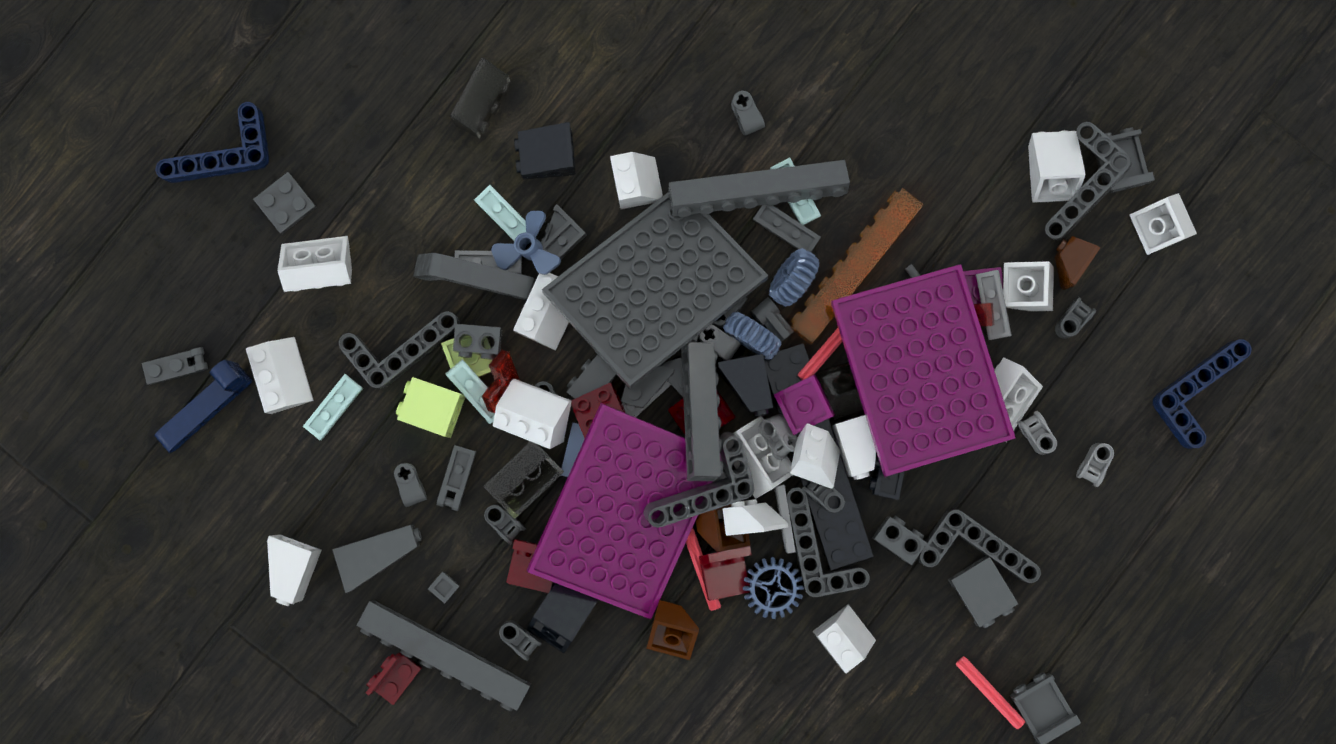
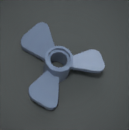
[491,211,561,275]

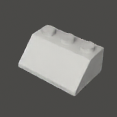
[277,236,352,292]
[513,273,569,351]
[246,337,314,414]
[995,357,1043,431]
[493,379,571,449]
[726,416,793,499]

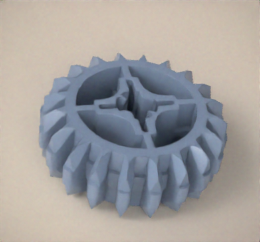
[769,248,819,307]
[723,312,781,359]
[743,557,804,619]

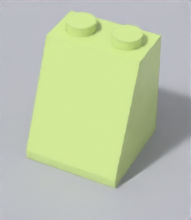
[396,377,465,438]

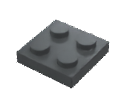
[253,172,317,235]

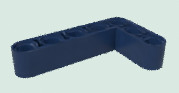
[155,102,269,183]
[1153,339,1252,449]
[154,360,253,453]

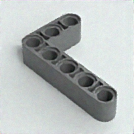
[1045,122,1132,240]
[413,253,535,300]
[339,311,460,389]
[644,432,754,528]
[786,488,870,597]
[917,510,1041,583]

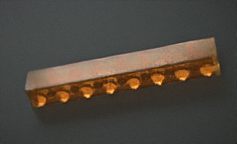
[790,188,924,345]

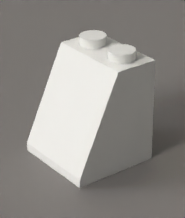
[1028,130,1086,203]
[610,152,663,209]
[831,415,876,480]
[267,535,321,606]
[813,604,876,673]

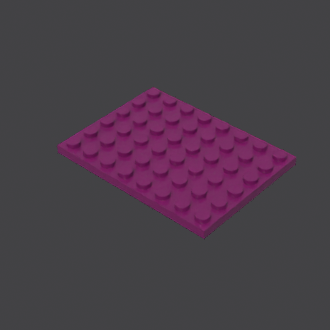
[831,264,1016,477]
[527,403,722,619]

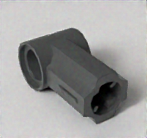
[751,297,794,342]

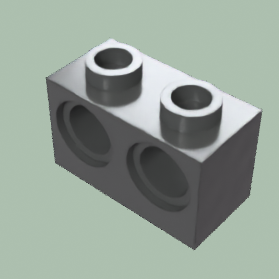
[453,324,503,360]
[872,516,927,565]

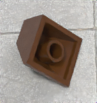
[1055,236,1100,290]
[696,504,750,552]
[646,600,699,660]

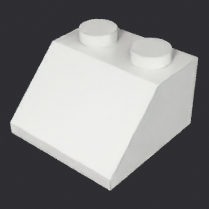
[1130,193,1197,255]
[1003,262,1054,311]
[790,423,840,489]
[723,499,788,536]

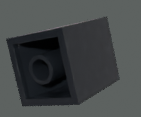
[514,122,576,180]
[717,354,773,417]
[527,583,599,653]

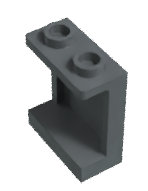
[1095,127,1155,194]
[948,556,1018,628]
[1009,672,1081,744]

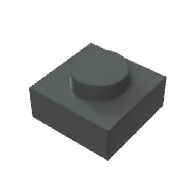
[428,571,460,604]

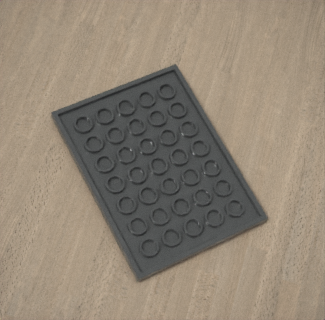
[542,193,768,389]

